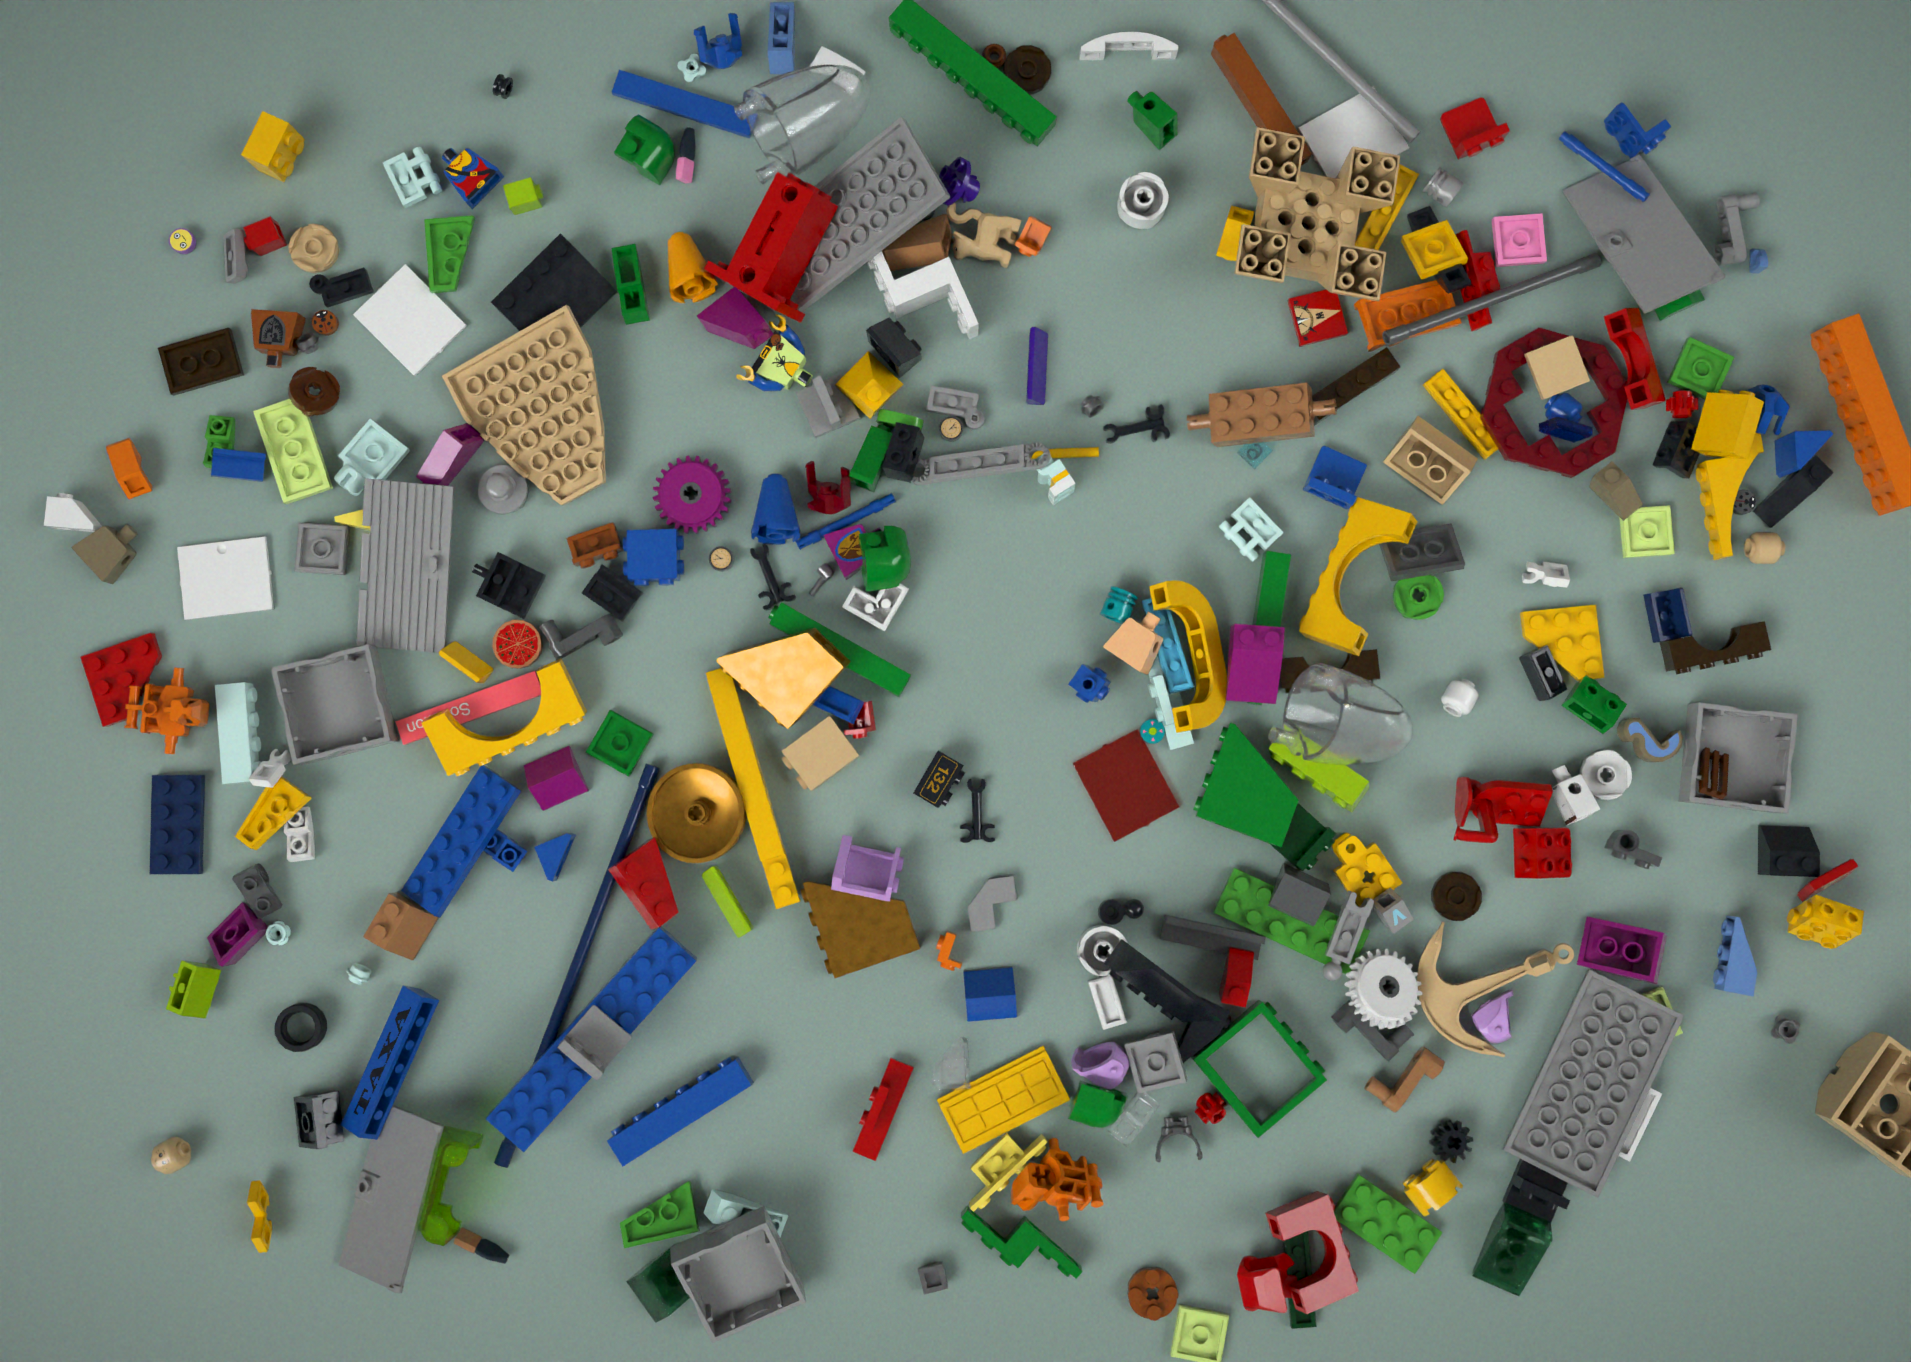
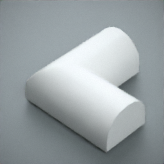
[842,583,909,632]

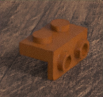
[566,522,624,569]

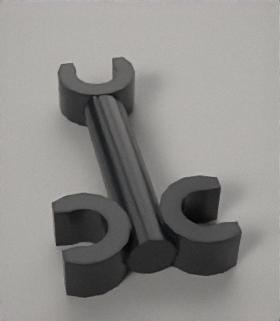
[1103,404,1170,444]
[750,543,796,610]
[960,779,995,843]

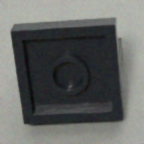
[294,1091,344,1149]
[1502,1159,1570,1223]

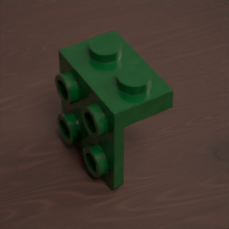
[1270,803,1336,871]

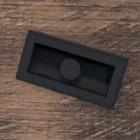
[1519,645,1568,701]

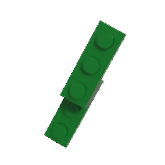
[961,1205,1083,1279]

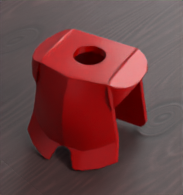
[1237,1252,1297,1313]

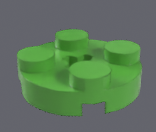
[1393,575,1444,620]

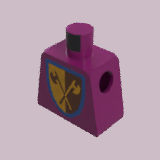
[823,524,882,580]

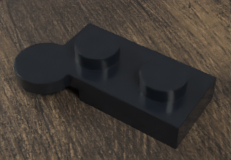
[309,267,374,308]

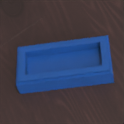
[813,686,864,724]

